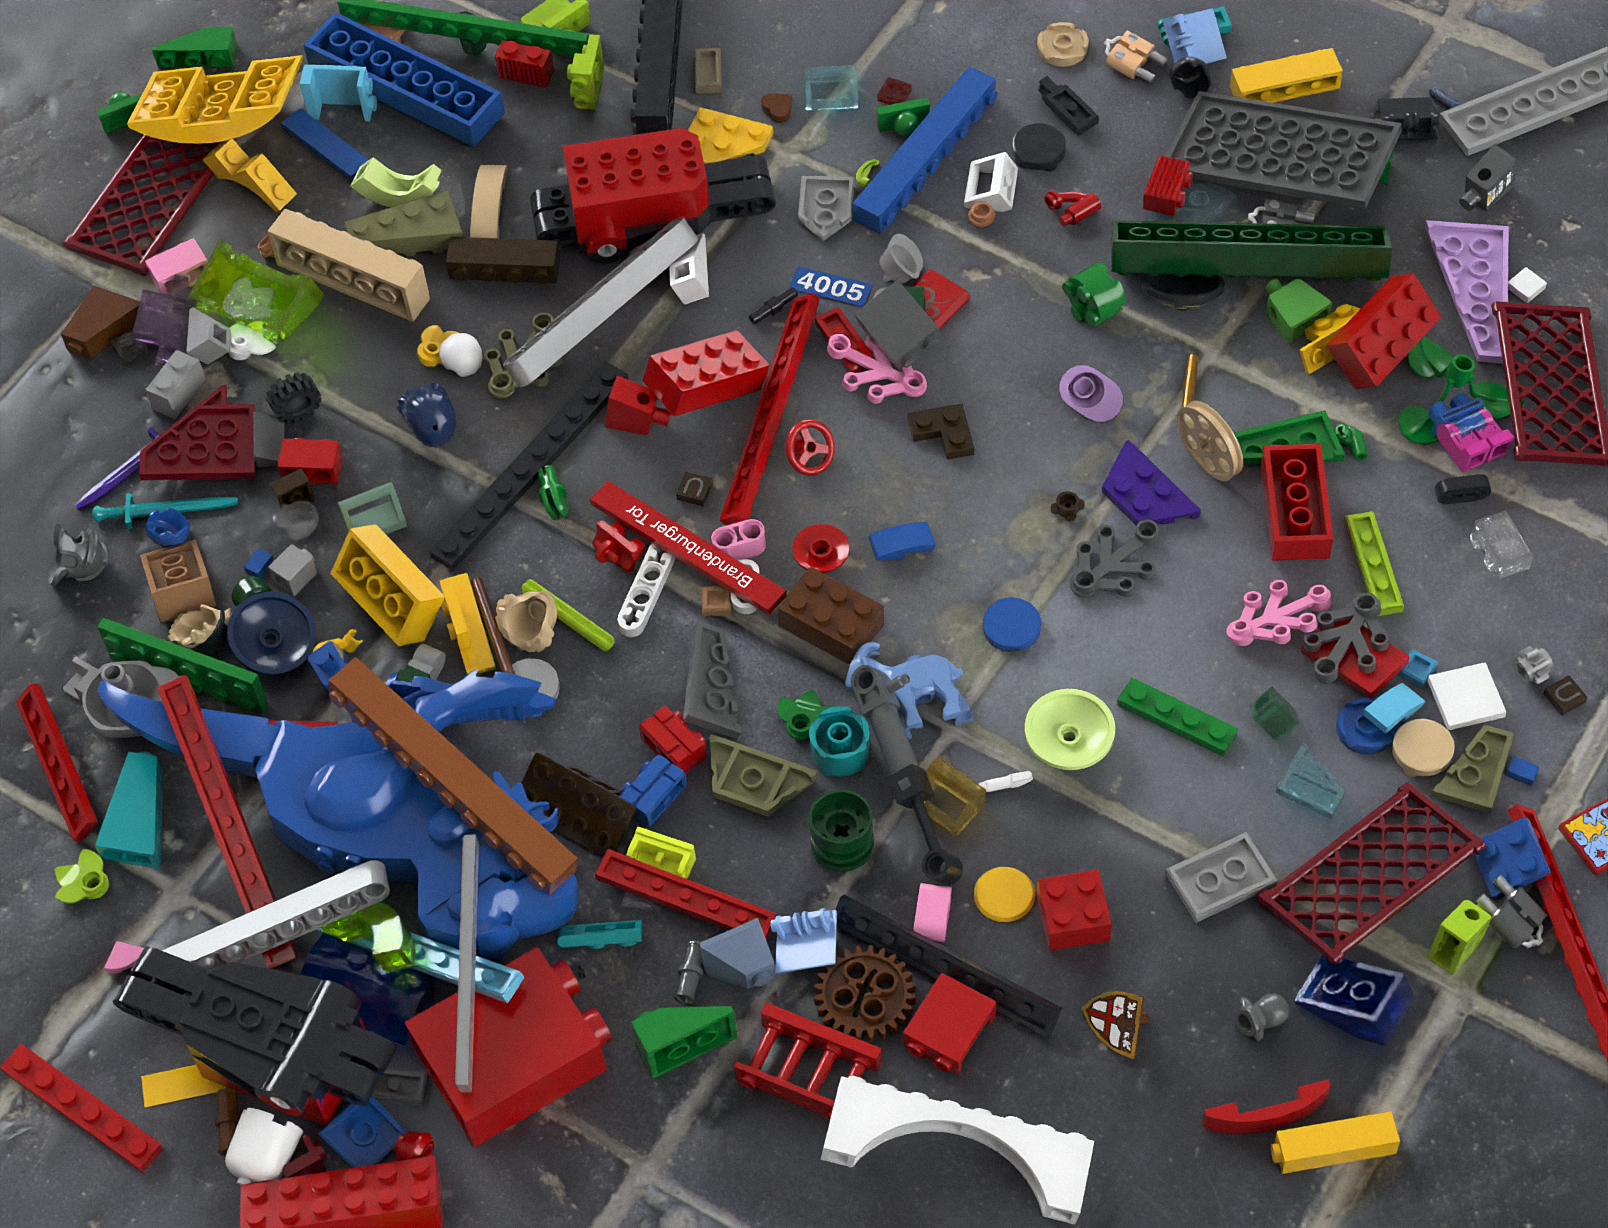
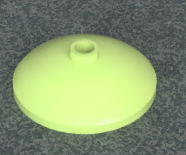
[1025,689,1115,770]

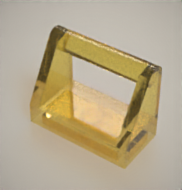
[924,757,986,835]

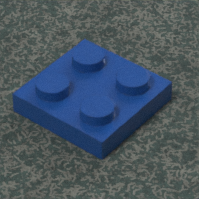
[1475,816,1551,900]

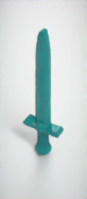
[92,493,239,530]

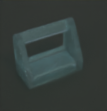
[804,65,858,110]

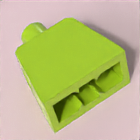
[1427,900,1492,975]

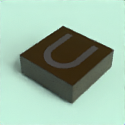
[676,472,713,506]
[1543,675,1587,716]

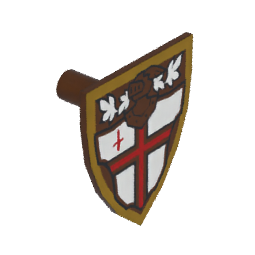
[1081,991,1150,1059]

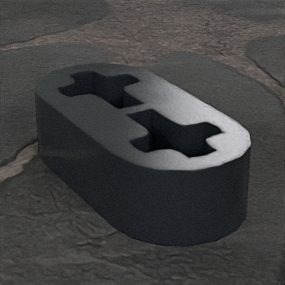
[1434,474,1492,504]

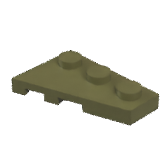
[1430,725,1514,814]

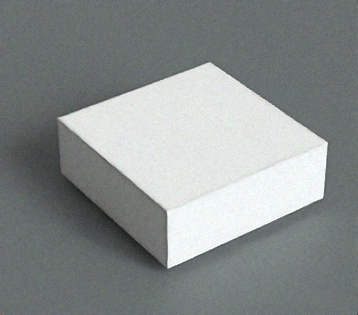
[1508,267,1547,303]

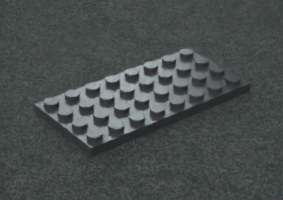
[1166,91,1402,209]

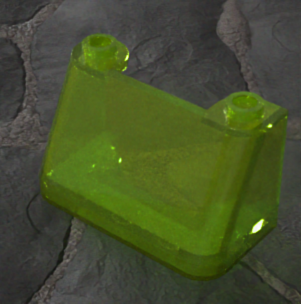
[189,240,325,344]

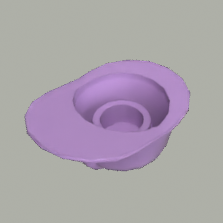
[1059,365,1123,422]

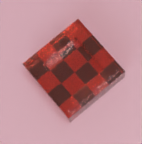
[877,77,912,105]

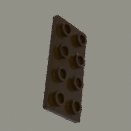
[521,752,637,857]

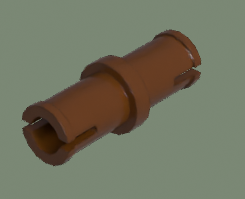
[215,1088,240,1156]

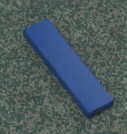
[281,108,369,181]

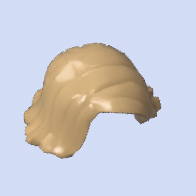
[495,591,558,652]

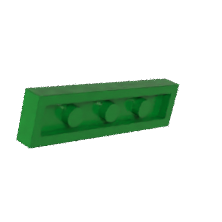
[1117,677,1238,757]

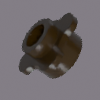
[1051,491,1085,521]

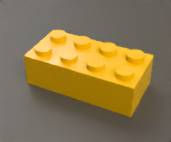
[330,524,445,646]

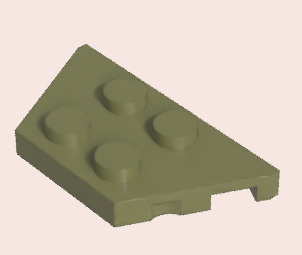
[709,734,818,817]

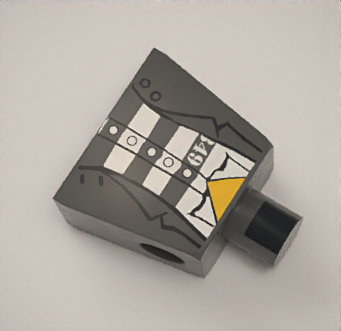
[1459,144,1516,211]

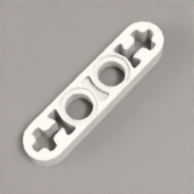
[617,543,675,637]

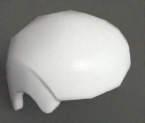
[439,333,483,377]

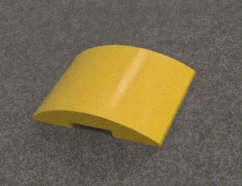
[127,55,303,144]

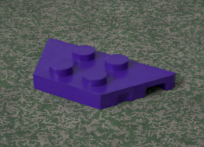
[1102,440,1201,526]

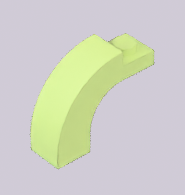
[350,157,442,207]

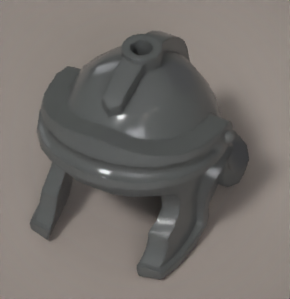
[47,524,108,587]

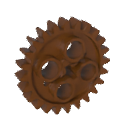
[814,945,916,1044]

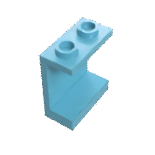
[300,64,377,122]

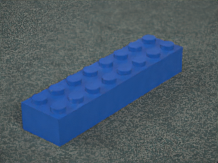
[303,12,505,147]

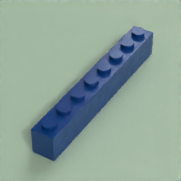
[852,66,998,234]

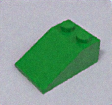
[631,1006,738,1079]

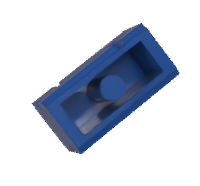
[619,755,687,828]

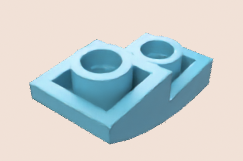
[1363,683,1425,734]

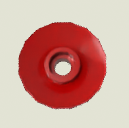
[792,523,850,573]

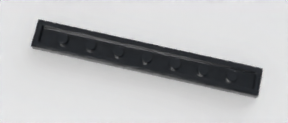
[835,895,1062,1038]

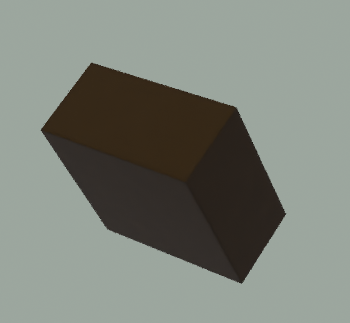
[270,468,315,516]

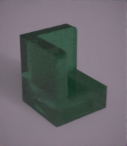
[1249,687,1299,740]

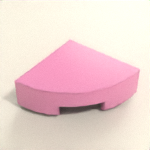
[104,941,144,974]

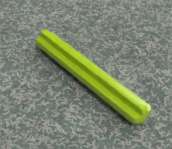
[521,579,615,651]

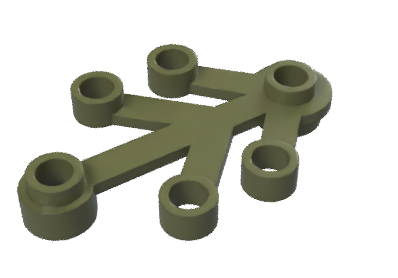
[484,312,563,398]

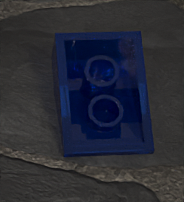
[1294,955,1415,1046]

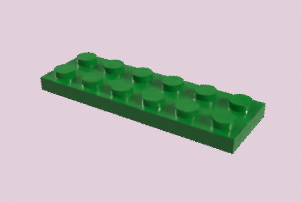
[97,618,269,714]

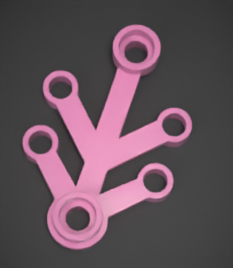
[827,334,927,404]
[1226,580,1332,646]

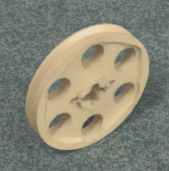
[1176,401,1243,481]

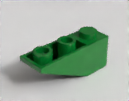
[152,27,237,68]

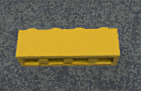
[1230,48,1343,103]

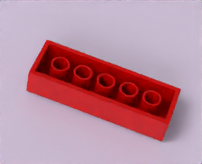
[240,1156,443,1228]

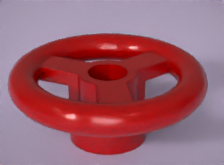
[785,419,835,476]

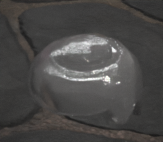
[273,501,319,540]

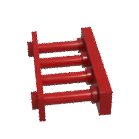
[733,1002,882,1122]

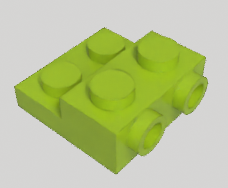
[567,34,605,110]

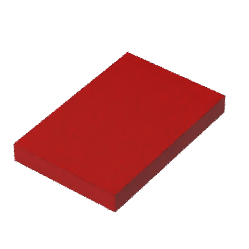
[1301,618,1409,699]

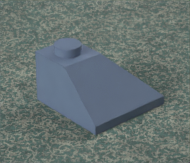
[700,918,776,989]

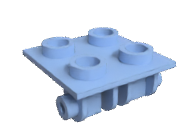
[1163,8,1227,64]
[771,908,837,974]

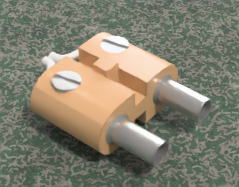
[1104,31,1168,83]

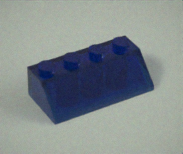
[300,932,435,1046]

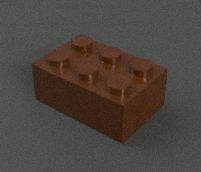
[778,566,884,665]

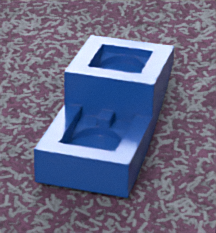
[868,522,936,560]

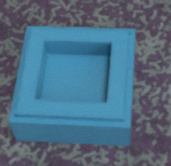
[1397,649,1439,689]

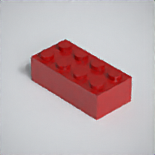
[1326,273,1442,389]
[642,330,770,417]
[1261,444,1333,561]

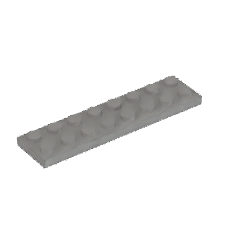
[1439,46,1608,156]

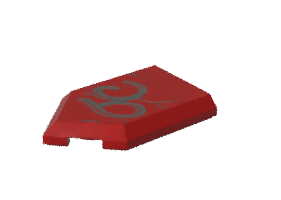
[911,269,970,330]

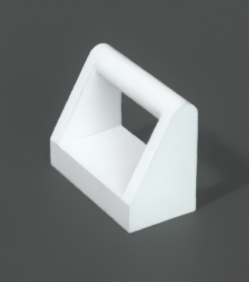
[964,152,1018,212]

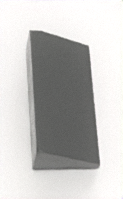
[253,412,285,468]

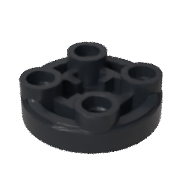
[1013,123,1066,172]

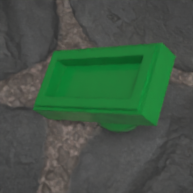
[96,92,143,134]
[876,98,930,137]

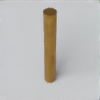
[1182,354,1199,407]

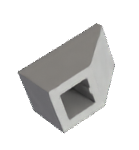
[186,307,231,365]

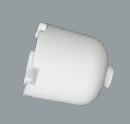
[225,1108,303,1186]

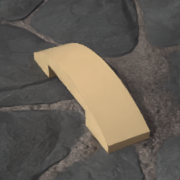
[470,165,508,239]

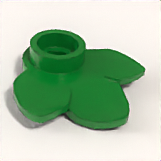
[777,689,836,740]

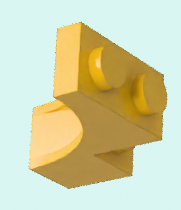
[203,139,297,212]

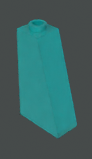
[95,752,163,869]

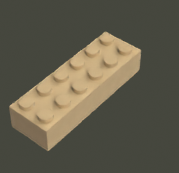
[267,209,430,322]

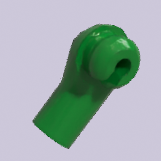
[1334,423,1368,461]

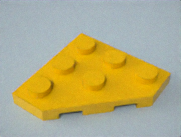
[688,107,774,164]

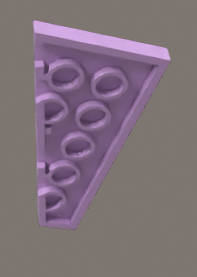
[1425,220,1509,364]

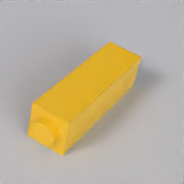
[1271,1111,1400,1174]

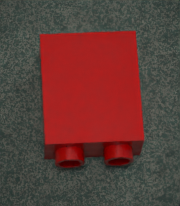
[404,947,613,1147]

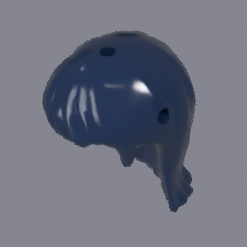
[397,382,456,448]

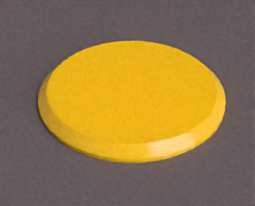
[974,867,1035,923]

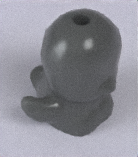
[1235,993,1289,1041]

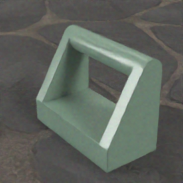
[338,482,407,534]

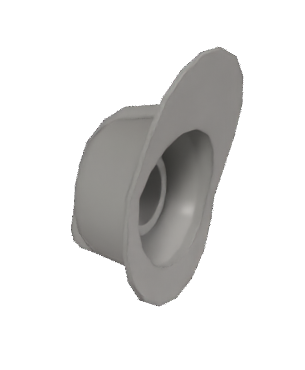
[879,234,924,284]

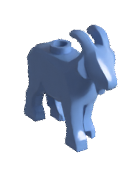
[845,642,974,739]

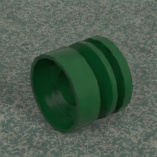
[809,790,874,872]

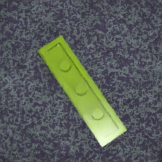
[1344,511,1404,617]

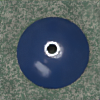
[227,592,316,676]

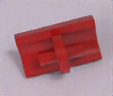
[592,520,645,573]

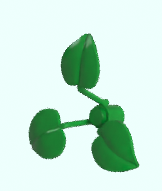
[1398,336,1525,445]

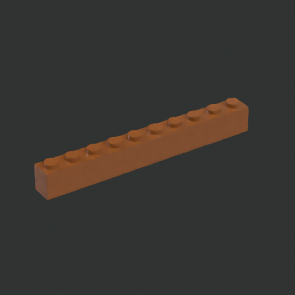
[329,657,578,895]

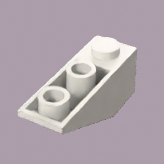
[669,233,709,305]

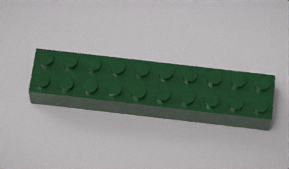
[1111,220,1392,281]

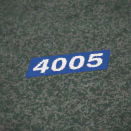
[789,266,873,307]

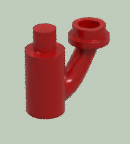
[1044,190,1101,227]

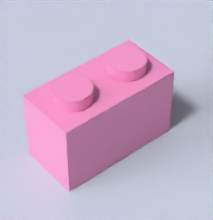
[145,238,212,299]

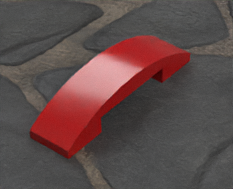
[1202,1079,1331,1134]

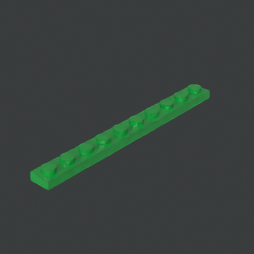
[337,0,589,57]

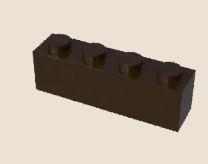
[446,237,560,284]

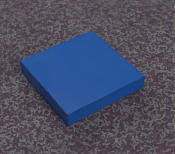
[318,1096,408,1168]

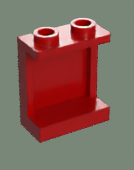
[903,973,996,1075]

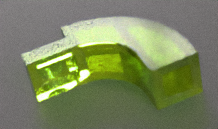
[321,902,416,973]

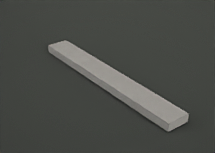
[455,835,479,1092]

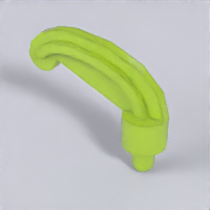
[856,159,880,188]

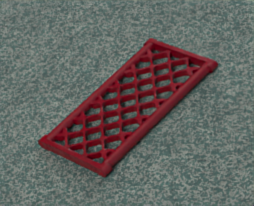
[62,134,223,276]
[1491,301,1608,466]
[1257,782,1486,965]

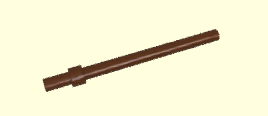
[471,577,515,674]

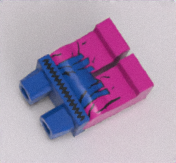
[1428,392,1514,473]

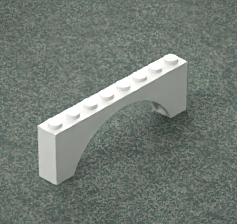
[821,1076,1094,1225]

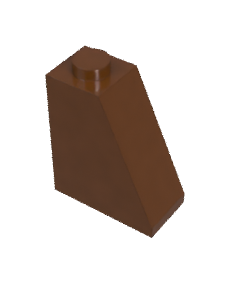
[61,286,147,359]

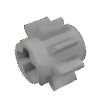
[1515,646,1553,684]

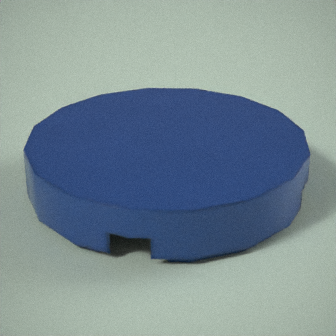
[983,597,1041,652]
[1336,698,1397,755]

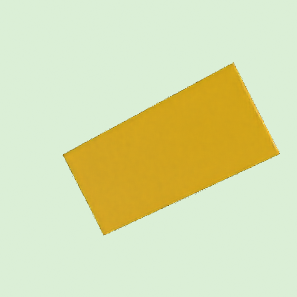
[141,1065,228,1108]

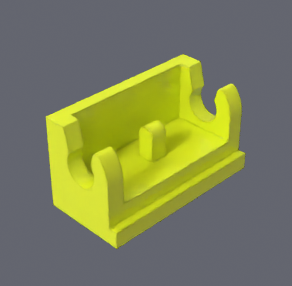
[626,827,696,879]

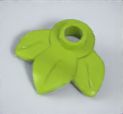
[55,849,109,904]

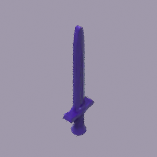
[76,417,182,510]

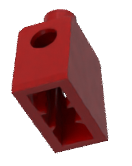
[605,376,672,435]

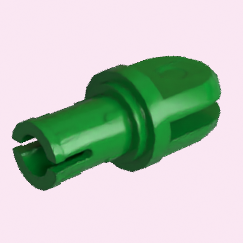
[538,465,569,520]

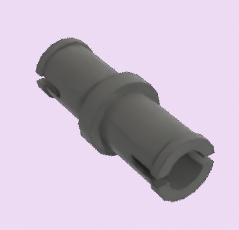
[674,940,704,1005]

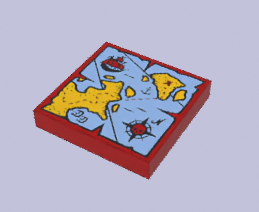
[1558,798,1608,876]

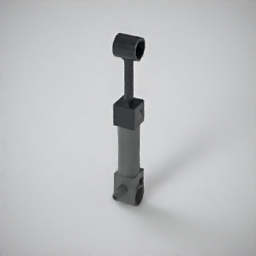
[851,665,963,885]

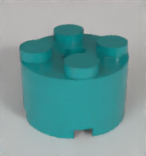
[809,706,870,777]

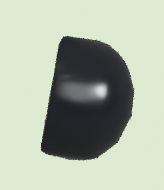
[1169,56,1211,98]

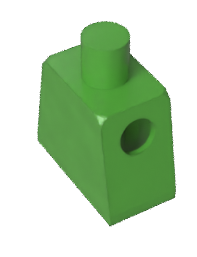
[1265,278,1332,344]

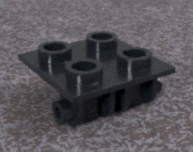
[1378,97,1439,141]

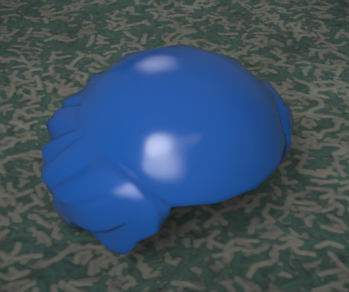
[146,508,190,546]

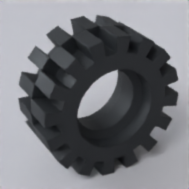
[266,372,322,424]

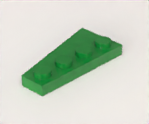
[1234,410,1345,465]

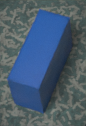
[244,548,274,578]
[1506,756,1539,786]

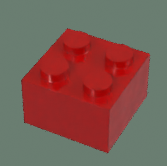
[1037,869,1112,951]

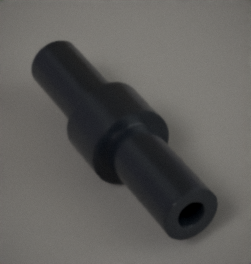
[749,287,798,325]

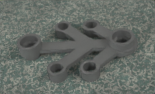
[1070,520,1159,597]
[1304,593,1389,684]

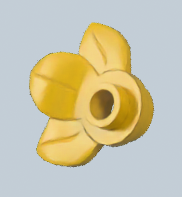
[417,325,459,367]

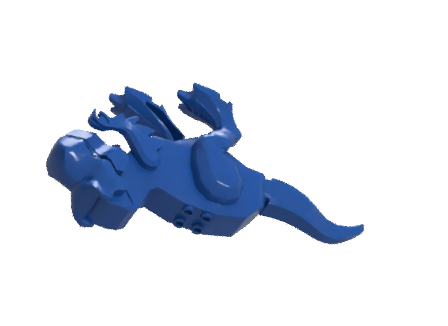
[97,670,579,963]

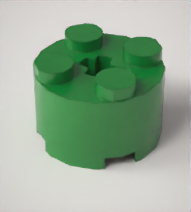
[1062,262,1126,327]

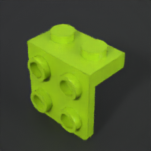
[521,0,591,32]

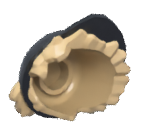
[168,604,233,656]

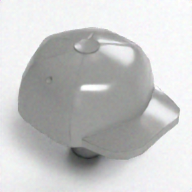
[82,661,179,738]

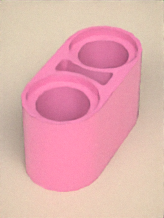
[711,519,766,561]
[914,883,952,942]

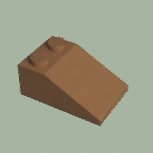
[140,539,217,623]

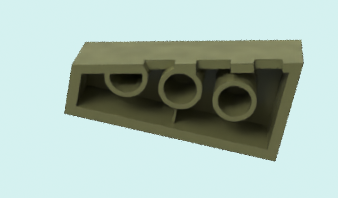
[344,190,464,256]

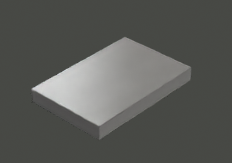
[1165,832,1278,923]

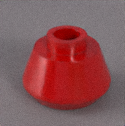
[393,1131,435,1161]

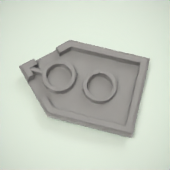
[798,176,855,241]

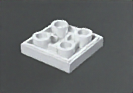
[1427,662,1506,731]

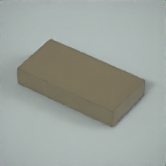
[695,48,722,94]

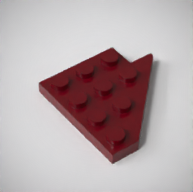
[140,385,255,481]

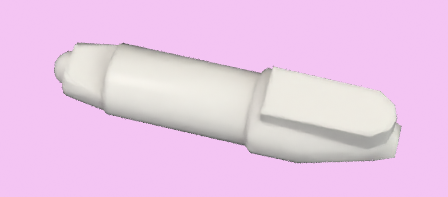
[976,771,1033,792]

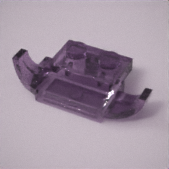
[132,274,196,366]

